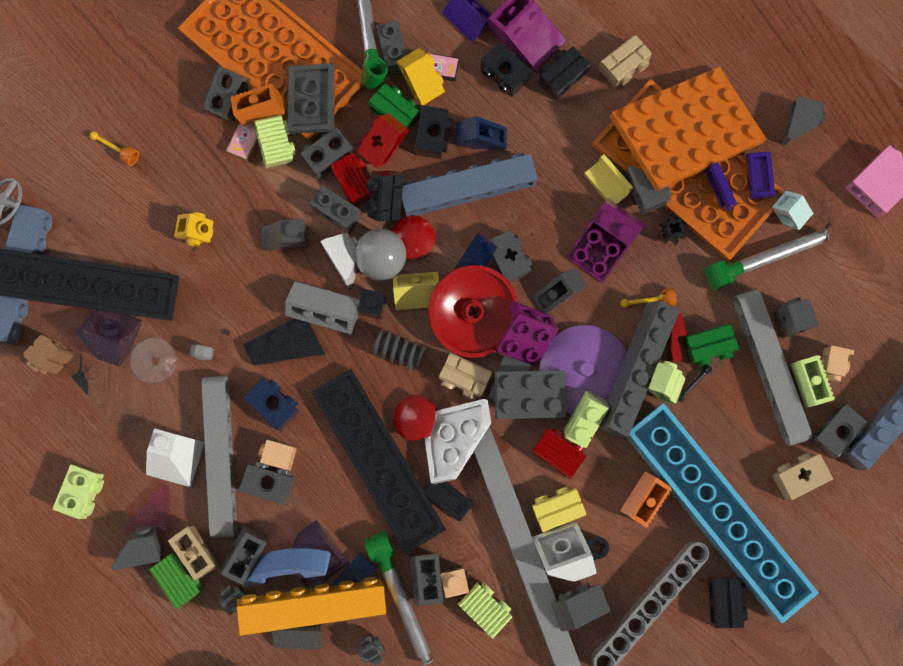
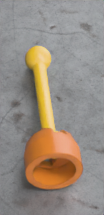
[89,131,139,166]
[620,288,677,308]

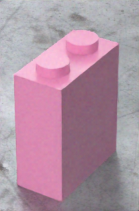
[845,145,903,219]

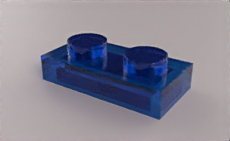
[454,233,498,269]

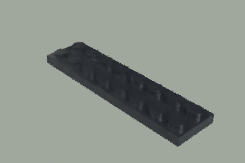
[0,248,180,322]
[311,369,446,554]

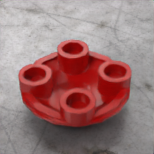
[392,216,435,259]
[394,395,435,441]

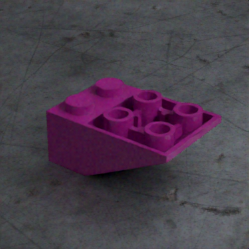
[488,0,566,72]
[566,198,645,283]

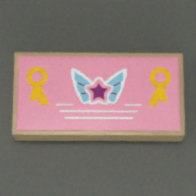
[226,122,258,162]

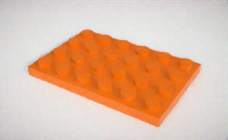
[609,67,766,192]

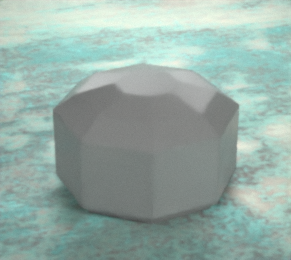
[190,345,214,361]

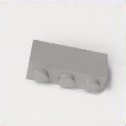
[285,281,360,334]

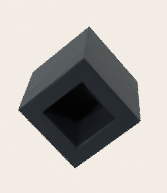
[358,289,387,320]

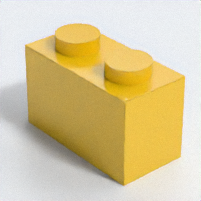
[397,48,445,105]

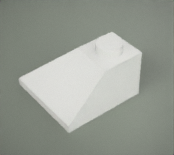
[320,232,358,289]
[146,428,205,487]
[532,521,597,582]

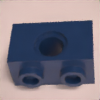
[244,378,300,431]

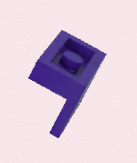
[442,0,492,41]

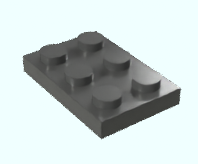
[288,63,335,134]
[495,370,566,419]

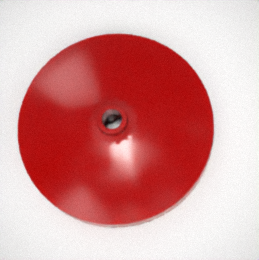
[428,265,518,358]

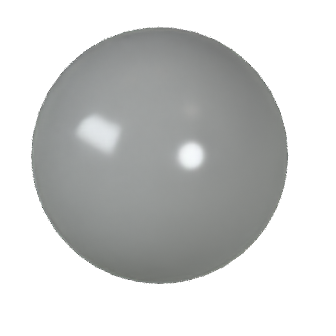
[355,229,406,280]

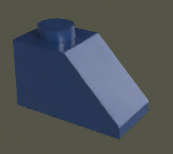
[457,116,507,149]

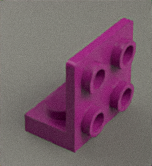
[497,301,559,366]

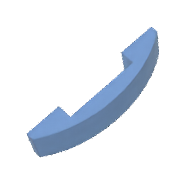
[243,548,331,586]

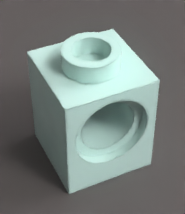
[772,191,813,230]

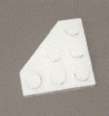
[425,399,491,484]

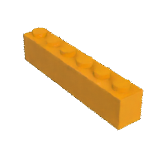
[237,577,386,636]

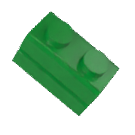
[368,83,420,130]
[682,323,739,367]

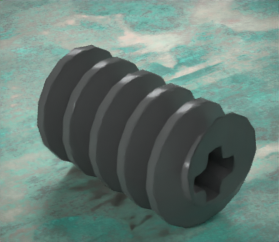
[373,327,426,370]

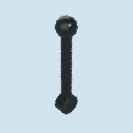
[677,365,712,402]

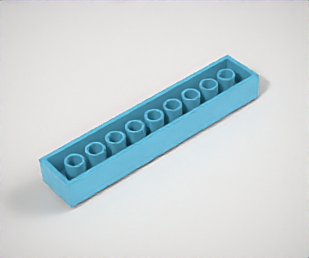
[626,403,819,624]

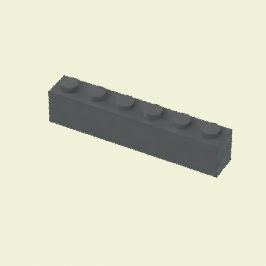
[598,300,679,437]

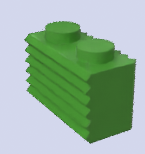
[149,552,204,609]

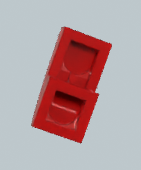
[667,312,686,363]

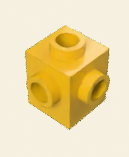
[174,212,214,247]

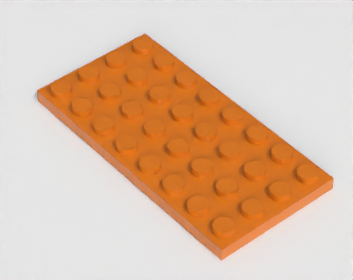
[178,0,363,142]
[592,79,785,261]

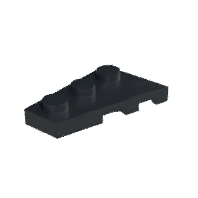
[243,319,326,366]

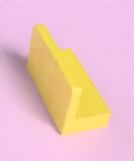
[584,154,633,205]
[393,272,439,310]

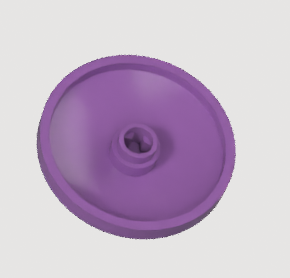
[539,325,627,415]

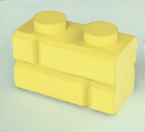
[531,486,586,532]

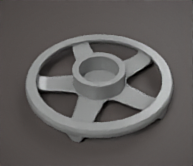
[0,178,22,225]

